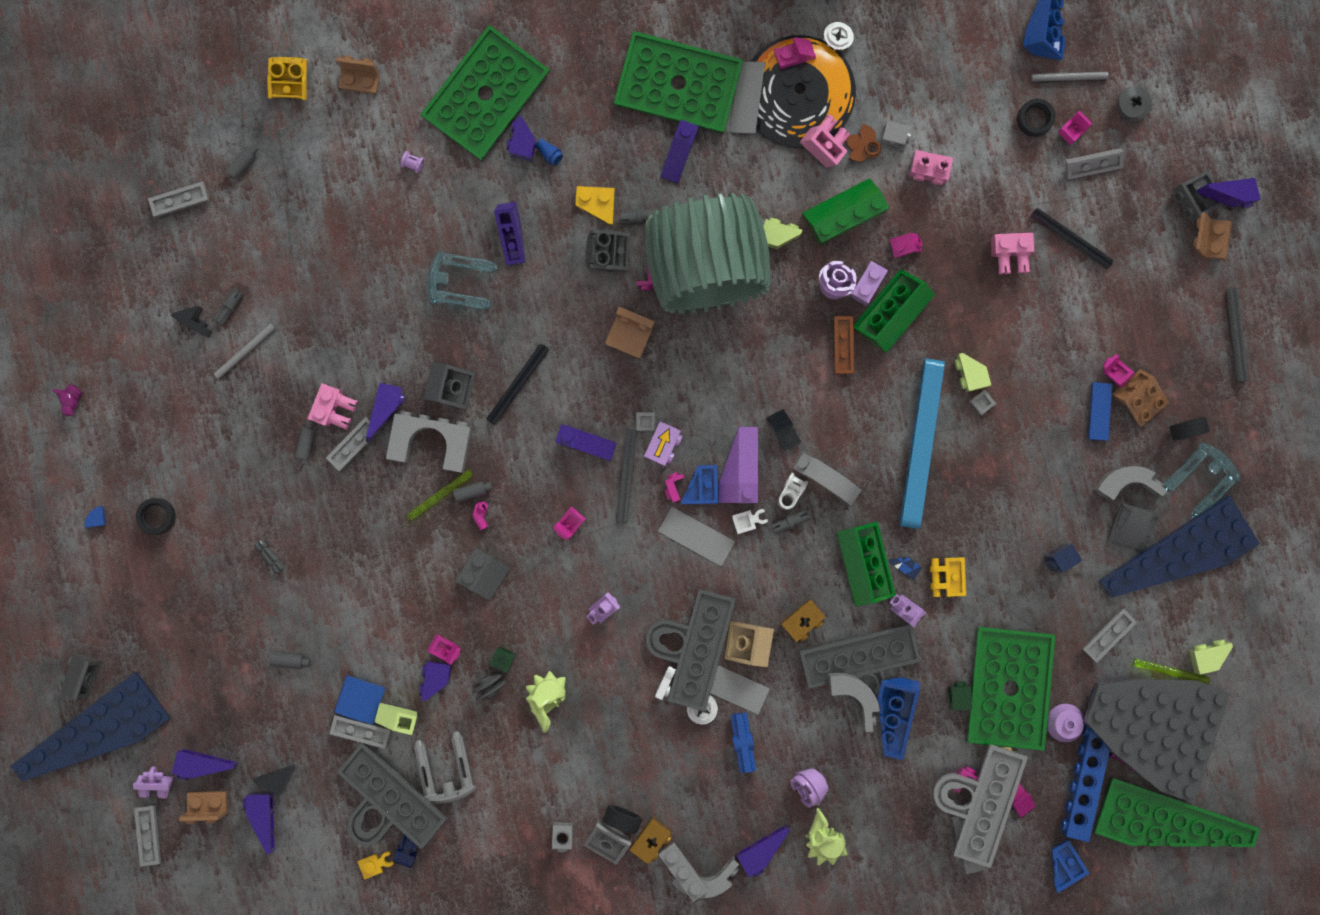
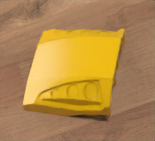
[267,57,308,100]

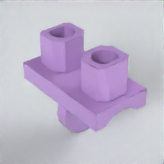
[586,592,620,625]
[890,594,926,627]
[133,766,174,798]

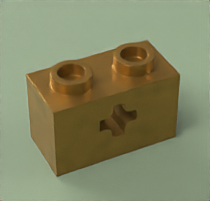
[780,599,825,642]
[629,816,672,864]

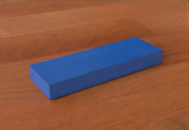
[1088,382,1112,441]

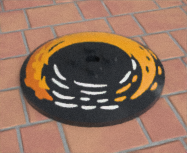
[751,35,856,148]

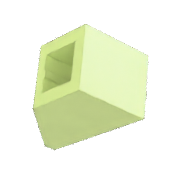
[763,218,802,249]
[955,353,991,393]
[1189,639,1233,675]
[375,703,417,735]

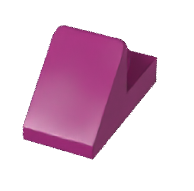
[774,37,816,69]
[1012,783,1036,818]

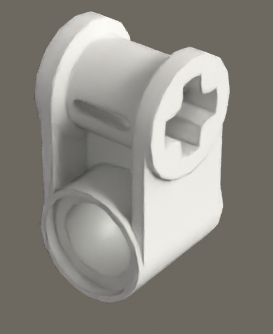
[777,473,808,510]

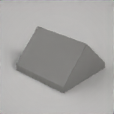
[583,819,632,865]

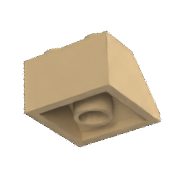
[724,621,774,667]

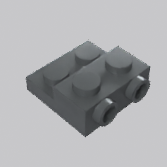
[1173,170,1224,223]

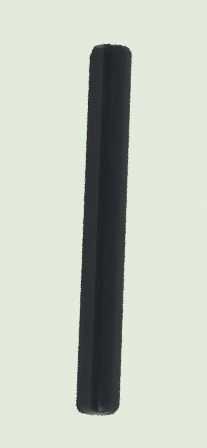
[1031,208,1114,269]
[487,344,549,425]

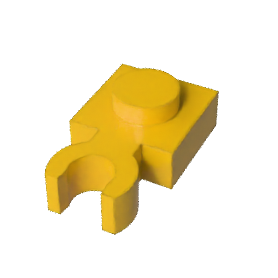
[357,851,395,880]

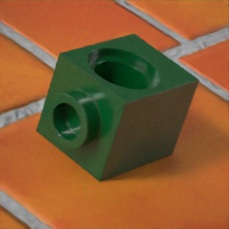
[489,646,516,673]
[949,682,972,711]

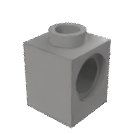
[881,121,911,149]
[552,822,573,852]

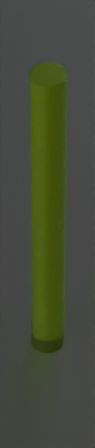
[407,470,473,520]
[1133,658,1210,685]

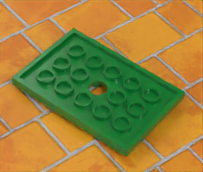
[420,25,550,161]
[614,31,743,134]
[967,626,1056,751]

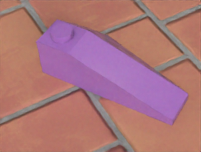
[718,427,758,504]

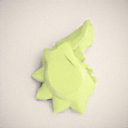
[526,671,566,733]
[805,808,848,865]

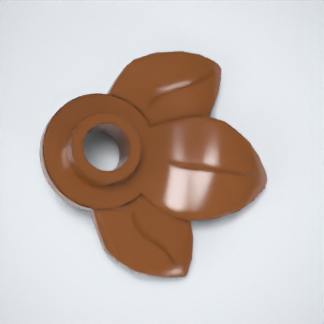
[846,124,882,162]

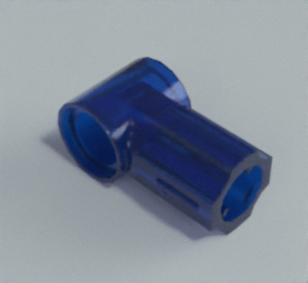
[393,834,417,869]

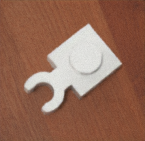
[732,509,768,534]
[655,666,676,700]

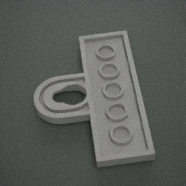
[933,744,1028,868]

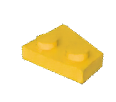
[576,186,615,226]

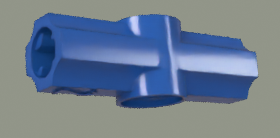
[730,712,756,773]

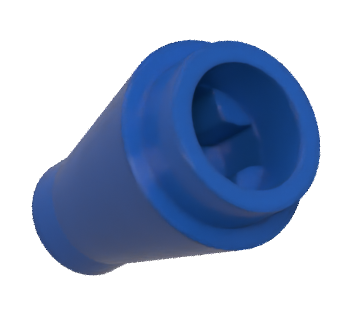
[535,138,563,166]

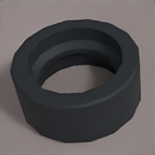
[1017,98,1056,137]
[1169,417,1210,441]
[136,498,176,535]
[603,805,642,834]

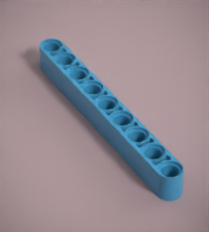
[900,358,945,529]

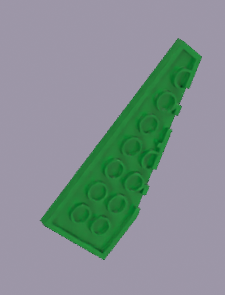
[1093,777,1260,847]

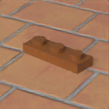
[833,316,854,374]

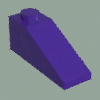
[660,120,699,184]
[1197,178,1261,209]
[494,201,525,265]
[366,383,405,442]
[555,424,617,461]
[172,749,239,780]
[243,792,275,854]
[736,825,790,877]

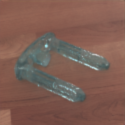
[428,250,497,310]
[1164,443,1241,518]

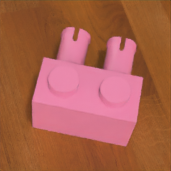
[800,115,850,168]
[909,150,953,185]
[991,233,1034,274]
[308,383,358,430]

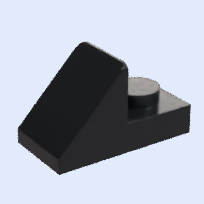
[171,306,212,337]
[766,409,801,451]

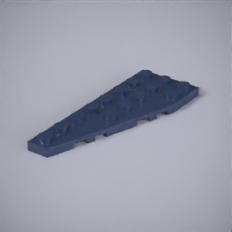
[1099,496,1260,598]
[11,672,171,781]

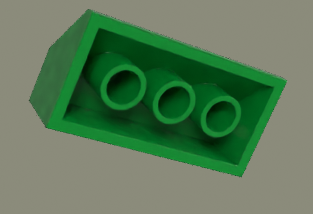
[802,178,890,247]
[853,269,935,353]
[837,522,896,607]

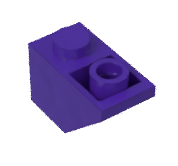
[507,116,536,162]
[419,661,452,701]

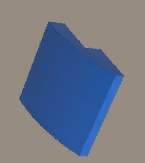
[334,675,385,725]

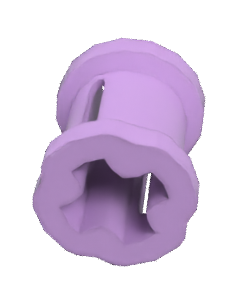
[400,151,425,173]

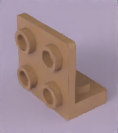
[336,55,380,95]
[1194,212,1232,260]
[605,306,655,359]
[1112,369,1169,427]
[179,791,228,824]

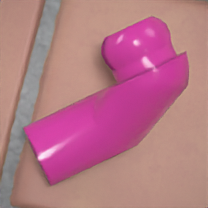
[472,501,488,531]

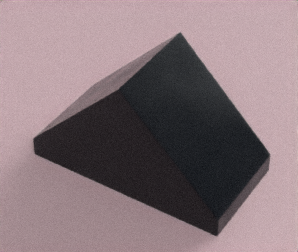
[253,765,295,795]

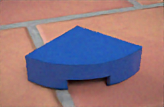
[85,506,106,528]

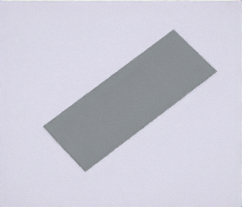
[729,62,765,133]
[658,507,735,567]
[711,665,770,715]

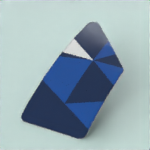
[888,557,922,580]

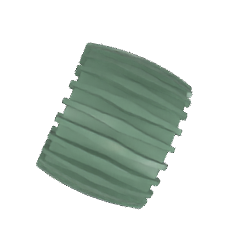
[645,193,771,314]

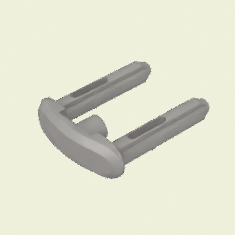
[414,731,477,804]

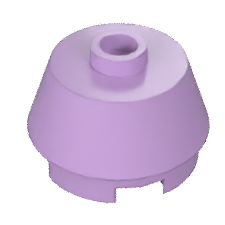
[819,261,856,300]
[1047,704,1085,742]
[790,768,829,808]

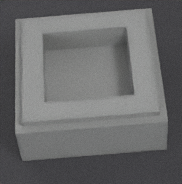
[969,389,996,416]
[636,412,655,432]

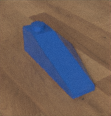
[1023,0,1065,60]
[877,677,920,760]

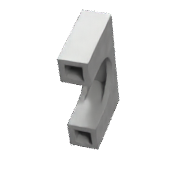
[386,411,472,473]

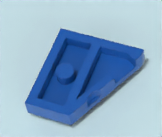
[681,465,718,504]
[1051,839,1090,893]

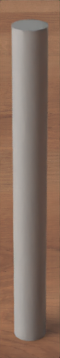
[1031,72,1108,82]
[214,323,276,379]

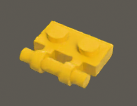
[929,557,966,597]

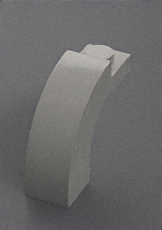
[793,453,861,506]
[1093,466,1167,501]
[828,673,880,732]
[671,856,739,898]

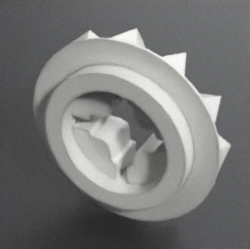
[823,22,854,51]
[687,696,718,724]

